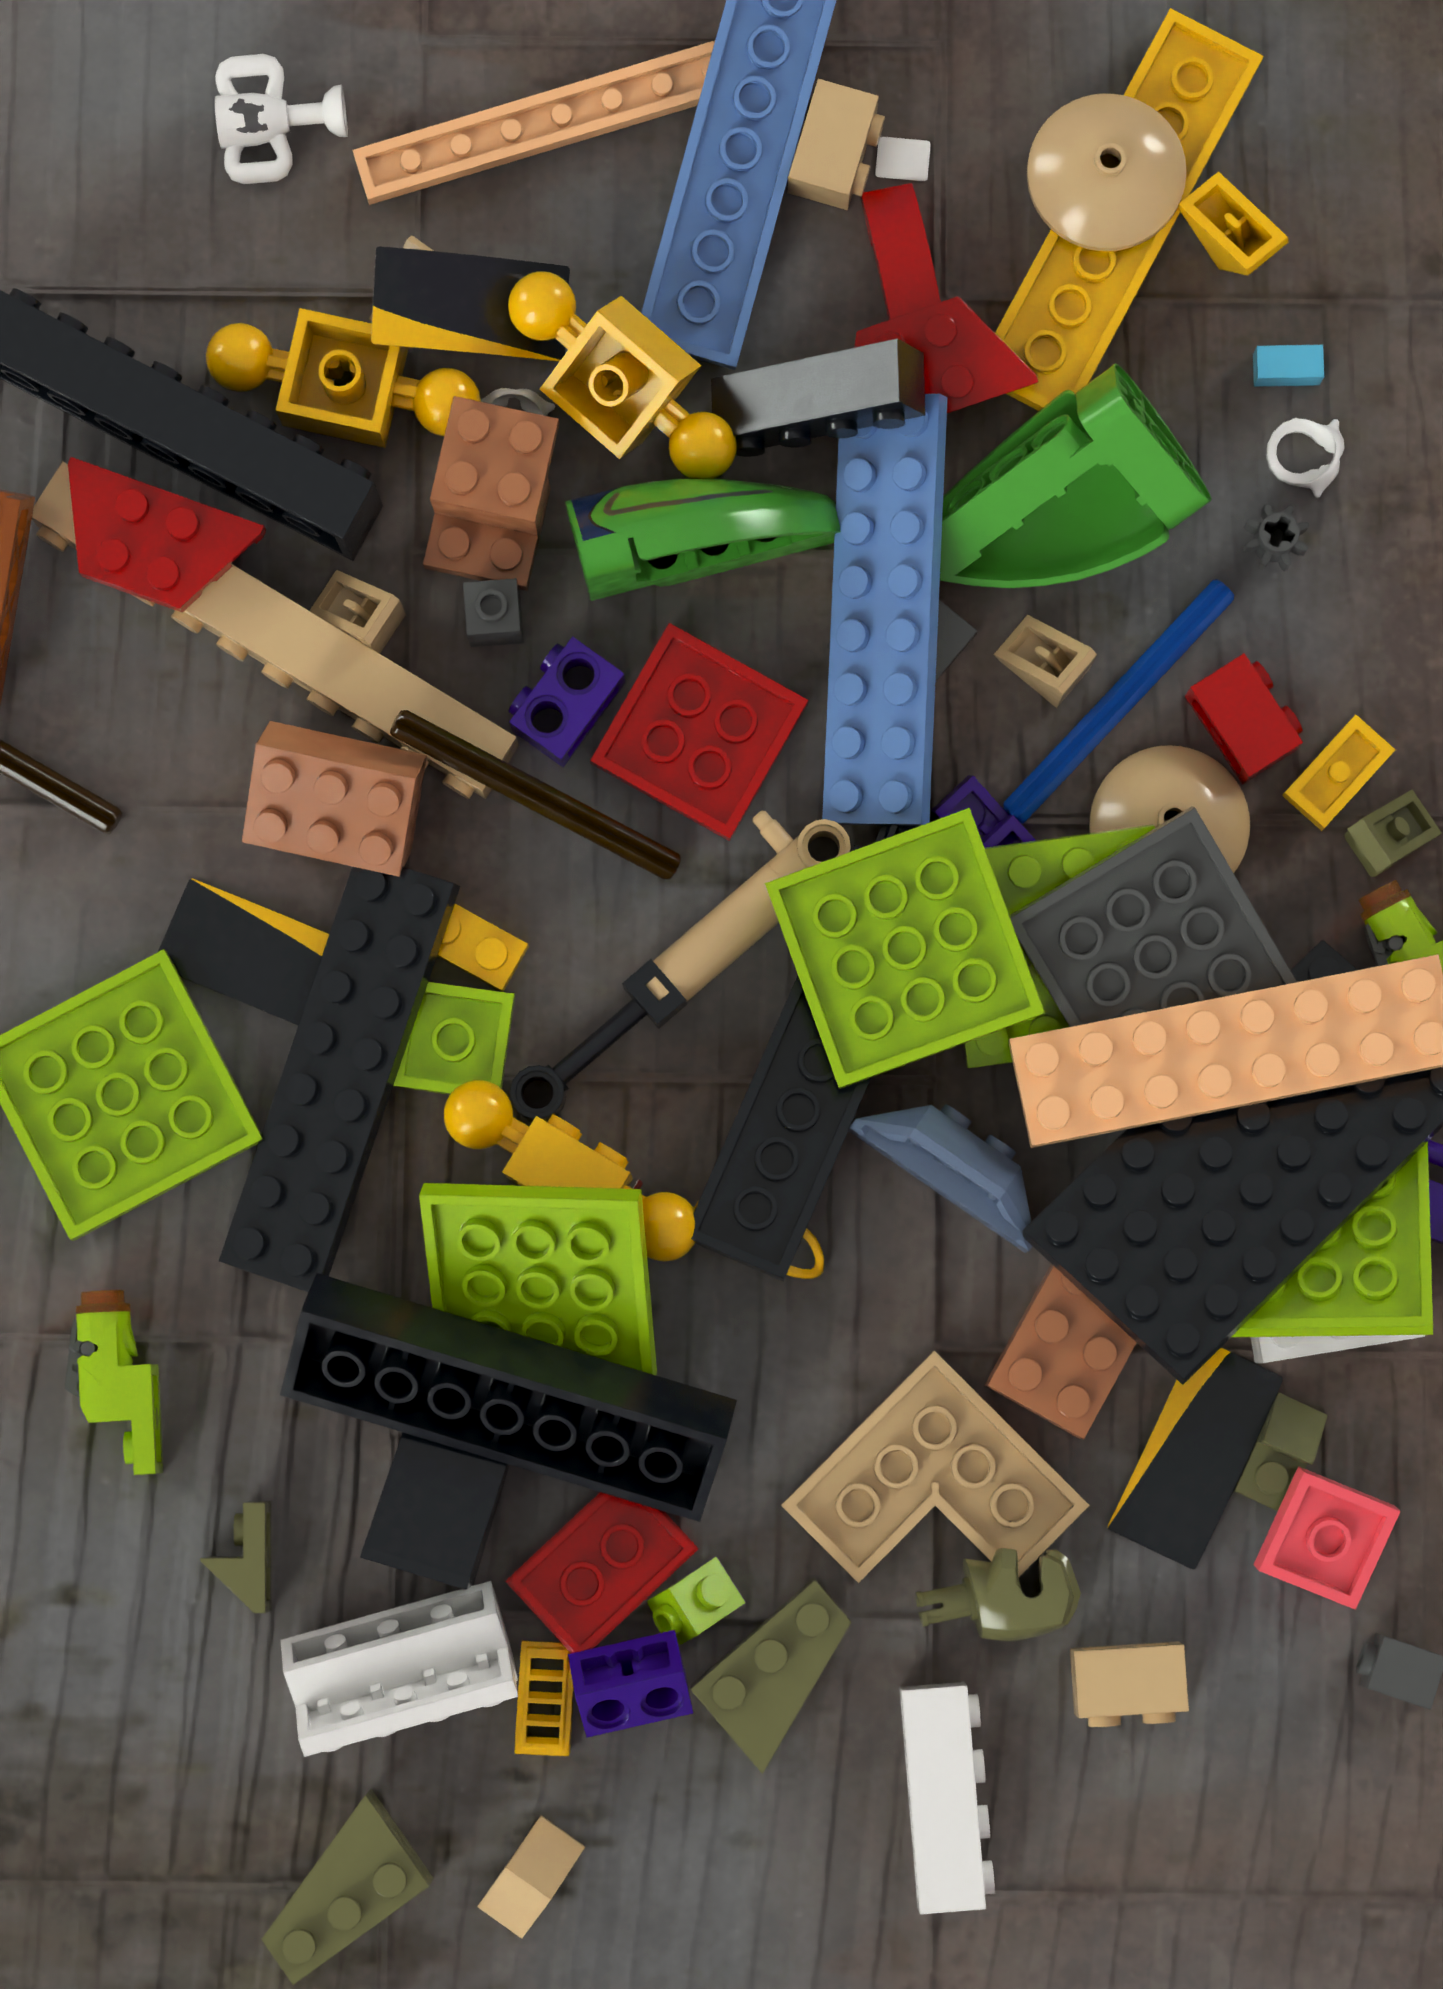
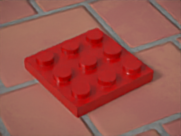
[590,623,809,841]

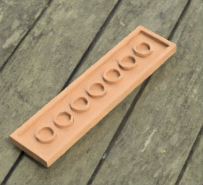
[1009,954,1443,1148]

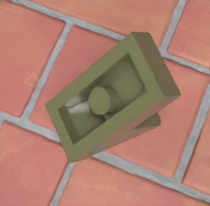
[1344,789,1442,877]
[1233,1392,1328,1512]
[200,1501,271,1613]

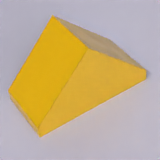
[1178,171,1289,276]

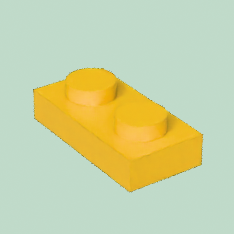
[1282,714,1396,831]
[437,904,529,992]

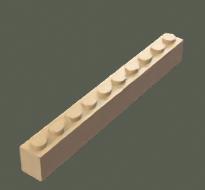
[32,461,519,799]

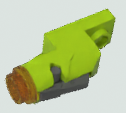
[1358,880,1443,972]
[65,1290,163,1475]

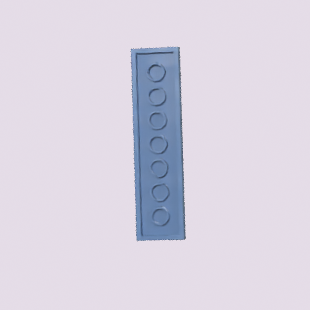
[641,0,836,370]
[822,394,948,826]

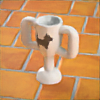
[215,54,348,184]

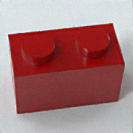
[1185,653,1303,785]

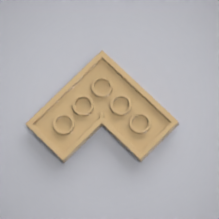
[781,1351,1090,1583]

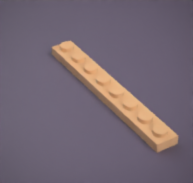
[352,40,715,205]

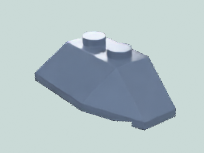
[849,1104,1032,1253]

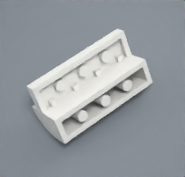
[281,1581,518,1757]

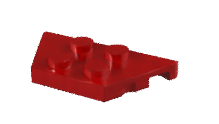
[854,296,1039,413]
[68,457,266,613]

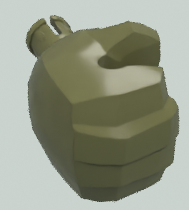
[915,1548,1081,1641]

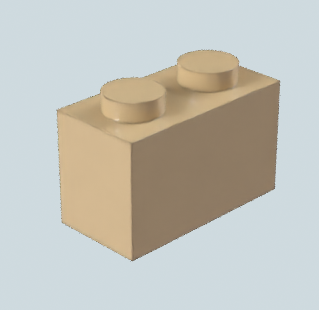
[787,79,885,210]
[1070,1641,1189,1727]

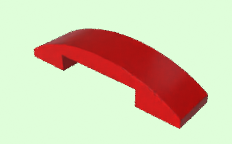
[860,183,941,320]

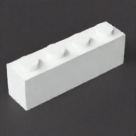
[899,1682,995,1914]

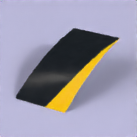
[371,246,570,362]
[158,878,329,1025]
[1108,1348,1283,1569]

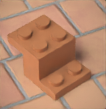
[423,396,559,591]

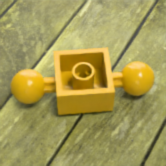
[508,271,737,479]
[206,308,481,448]
[444,1080,695,1262]

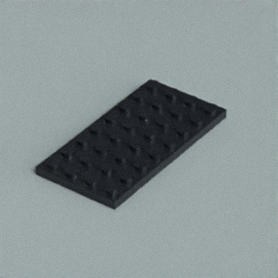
[1023,940,1443,1385]

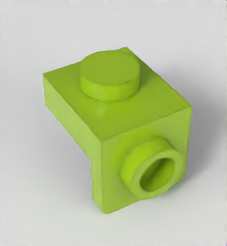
[647,1557,745,1645]

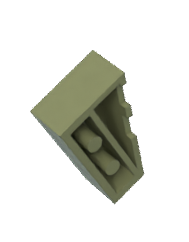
[690,1578,851,1774]
[261,1789,434,1985]

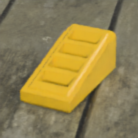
[514,1640,574,1756]

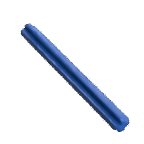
[1003,579,1235,824]

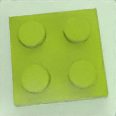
[393,982,515,1095]

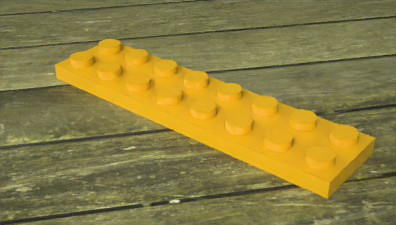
[995,8,1264,411]

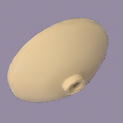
[1027,94,1186,251]
[1089,745,1250,873]

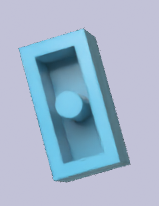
[1253,345,1324,387]

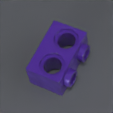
[508,636,626,768]
[568,1630,694,1738]

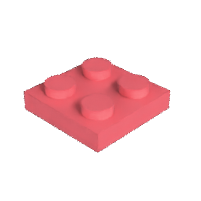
[1253,1466,1401,1610]

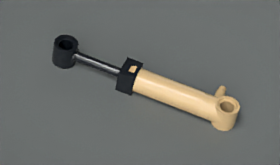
[510,810,851,1122]

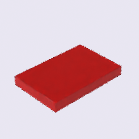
[505,1492,699,1653]

